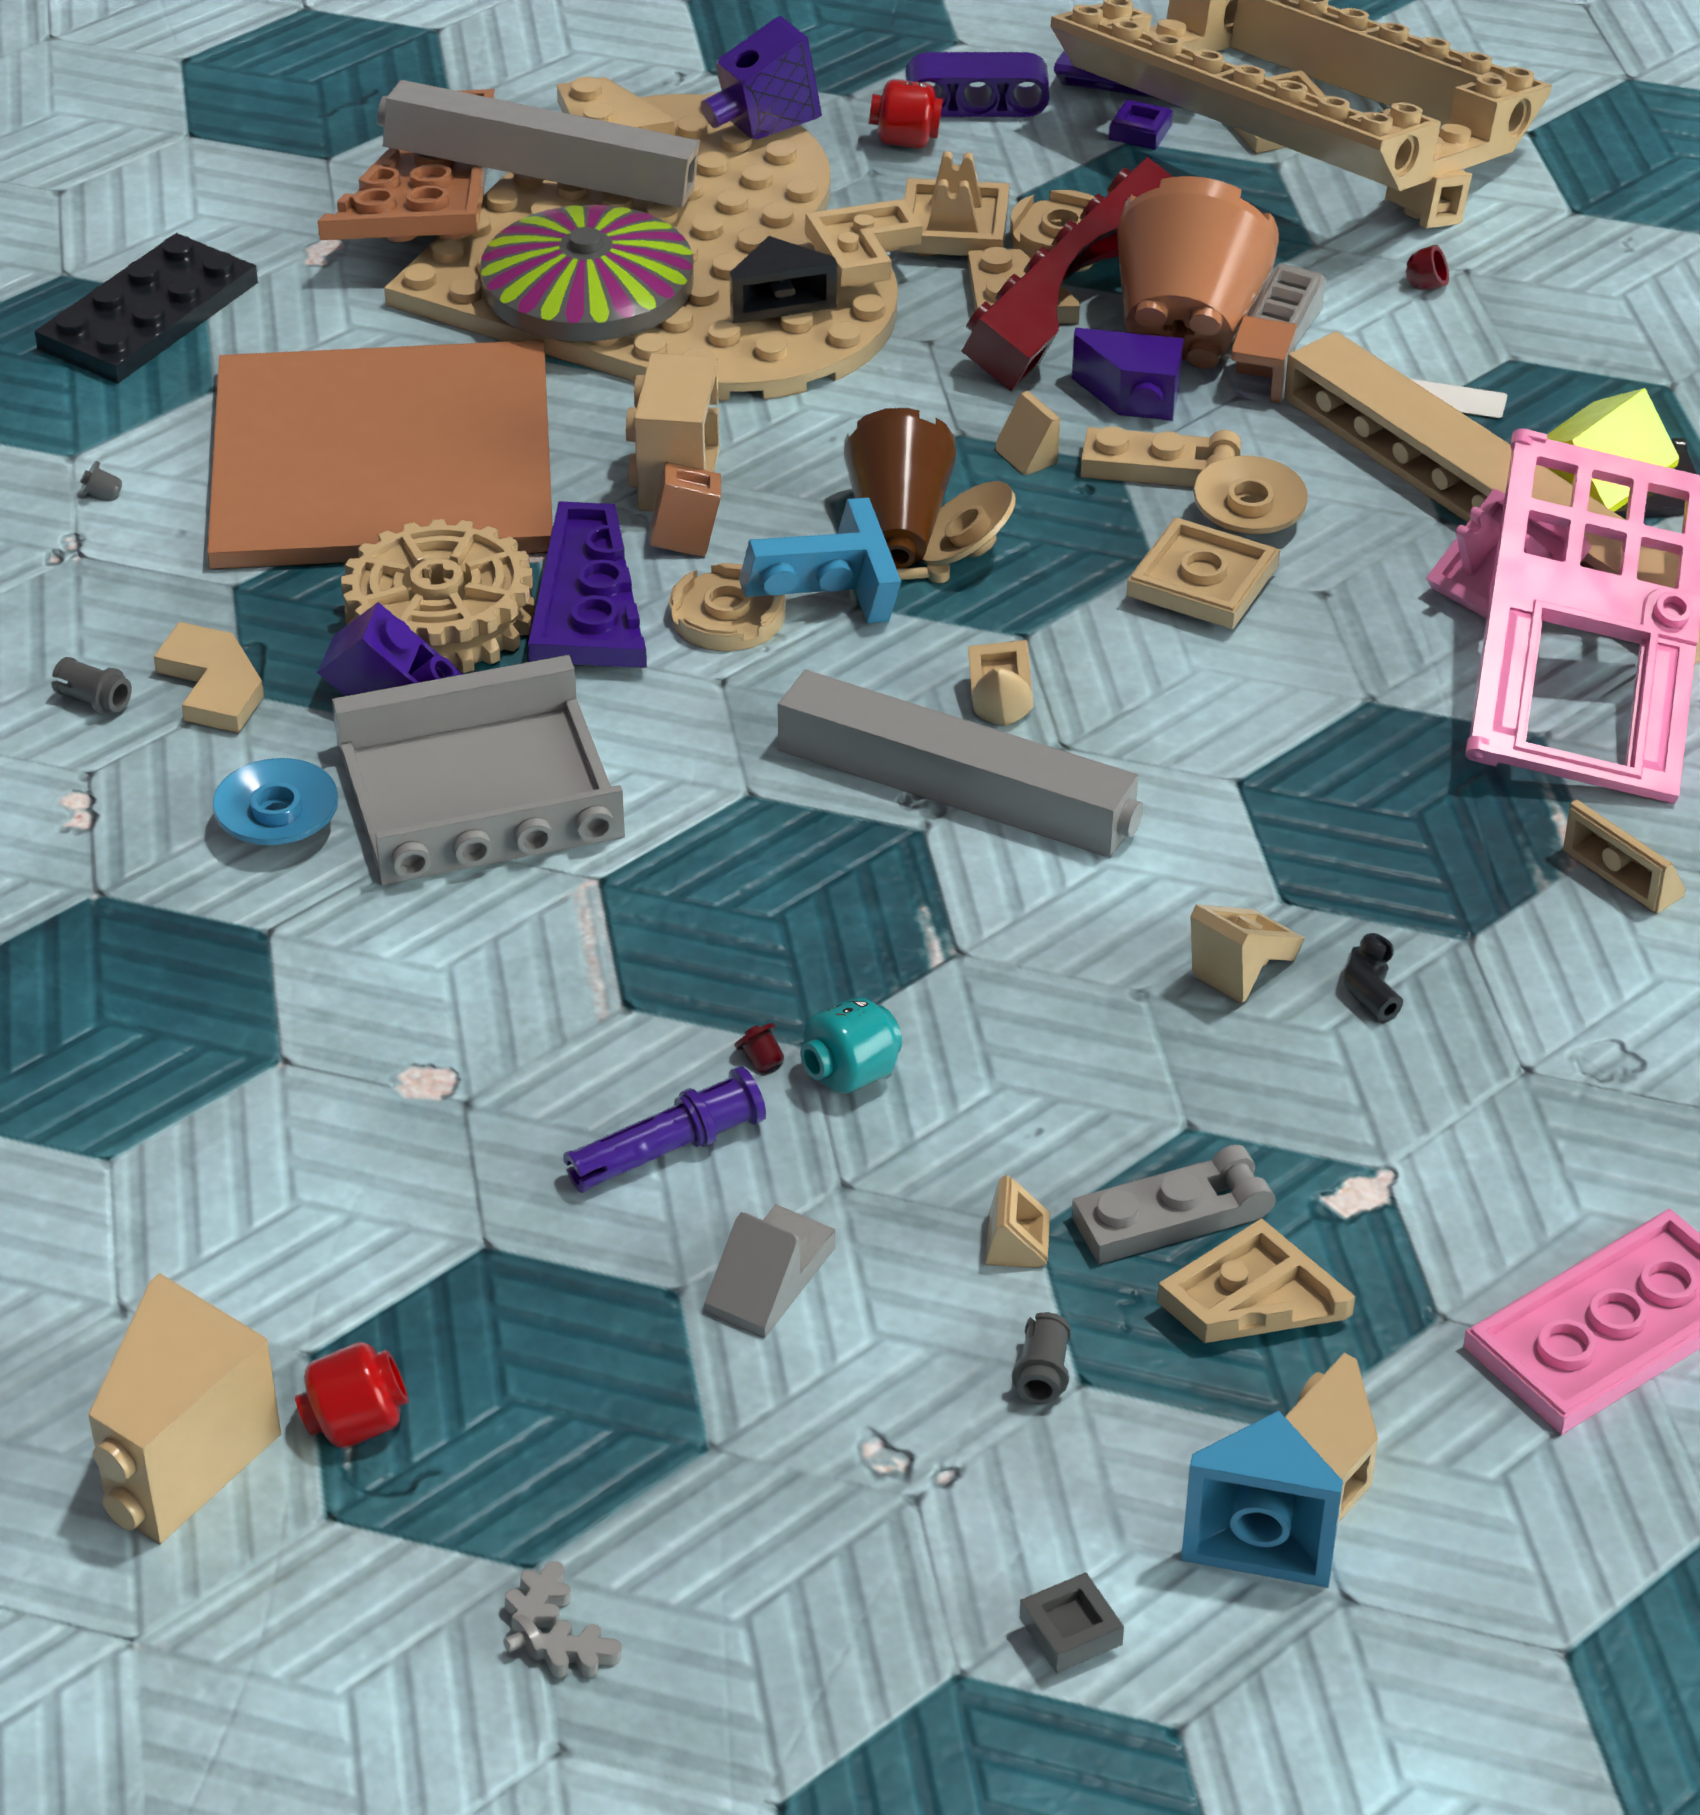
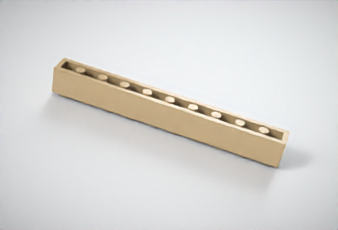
[1284,331,1700,665]

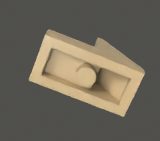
[1190,904,1305,1003]

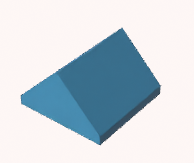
[1181,1411,1343,1588]

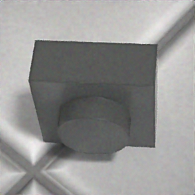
[1019,1572,1124,1673]

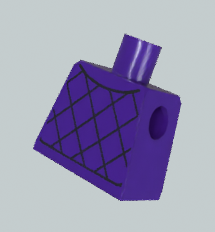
[701,16,822,139]

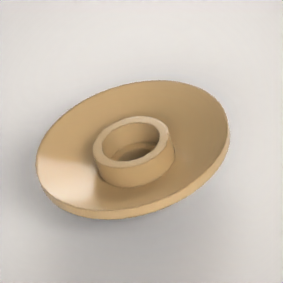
[1194,456,1308,534]
[921,481,1016,566]

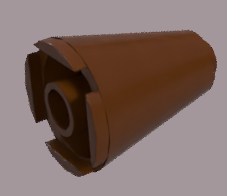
[844,408,957,568]

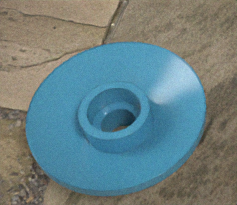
[213,758,338,845]

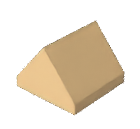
[985,1175,1050,1268]

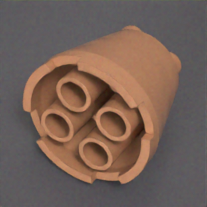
[1117,176,1279,369]

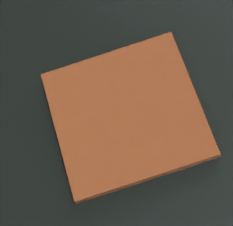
[208,340,553,569]

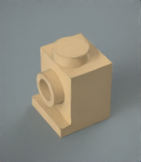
[1385,169,1472,228]

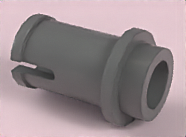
[51,657,132,715]
[1011,1312,1071,1405]

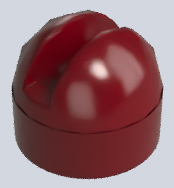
[1406,245,1449,290]

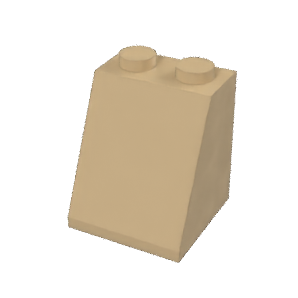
[88,1273,281,1545]

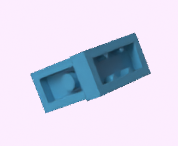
[739,498,901,623]

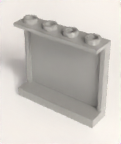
[332,655,625,885]

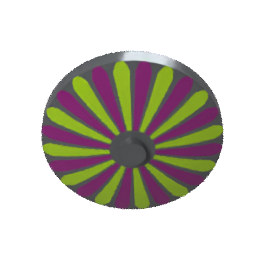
[480,205,694,341]

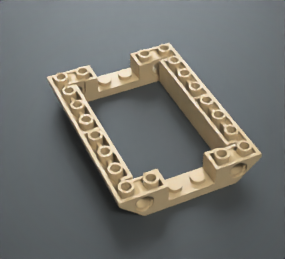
[1050,0,1552,191]

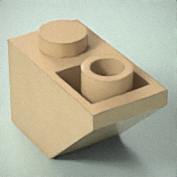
[1285,1352,1378,1523]

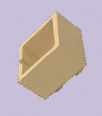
[626,353,720,511]

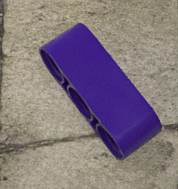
[905,52,1050,117]

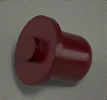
[734,1023,784,1073]

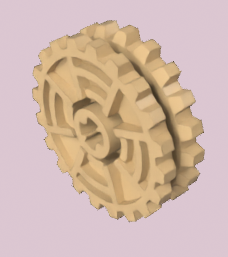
[341,519,535,673]

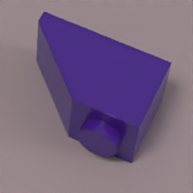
[1072,327,1183,421]

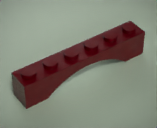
[961,157,1173,392]

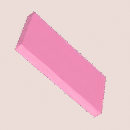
[1463,1208,1700,1435]

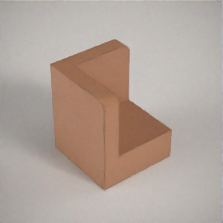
[1231,316,1297,403]
[650,462,721,557]

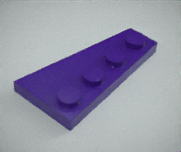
[528,501,647,668]

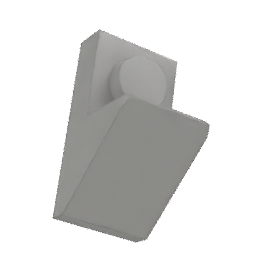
[704,1204,835,1338]

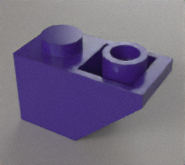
[317,602,463,696]

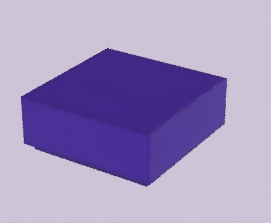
[1108,100,1173,150]

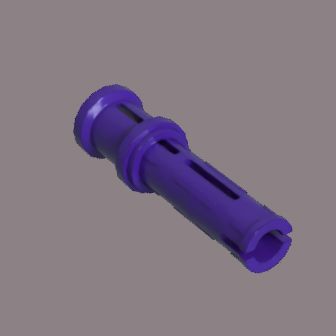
[563,1066,766,1193]

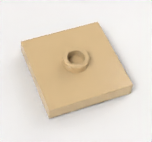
[1126,517,1280,629]

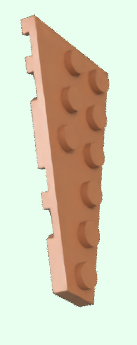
[317,89,495,242]

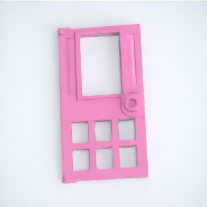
[1465,429,1700,804]

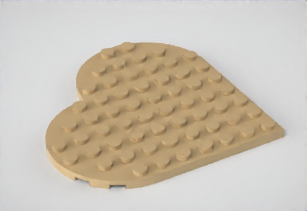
[384,92,898,400]

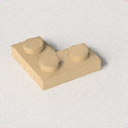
[805,199,923,287]

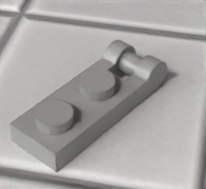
[1071,1145,1276,1265]

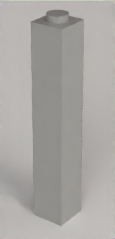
[377,80,700,208]
[777,669,1143,858]

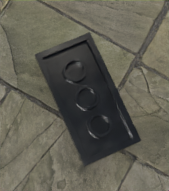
[34,233,258,383]

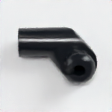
[1342,933,1403,1022]

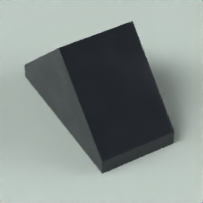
[729,236,837,324]

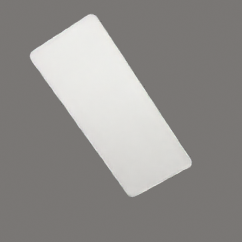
[1411,379,1508,418]

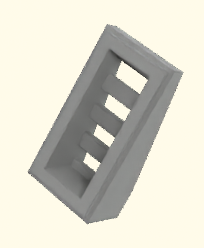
[1234,263,1325,346]

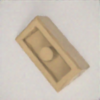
[1563,799,1686,914]

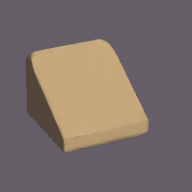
[995,391,1060,475]

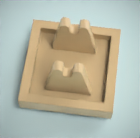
[898,151,1010,257]

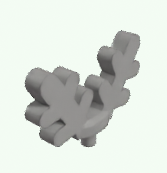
[503,1561,622,1678]

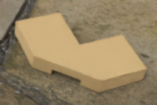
[153,622,264,733]

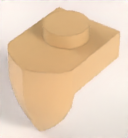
[968,640,1034,726]

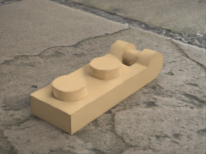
[1081,427,1242,487]

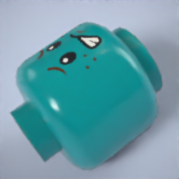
[800,997,902,1093]

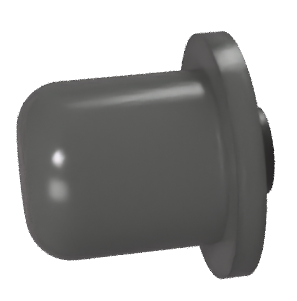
[79,461,122,501]

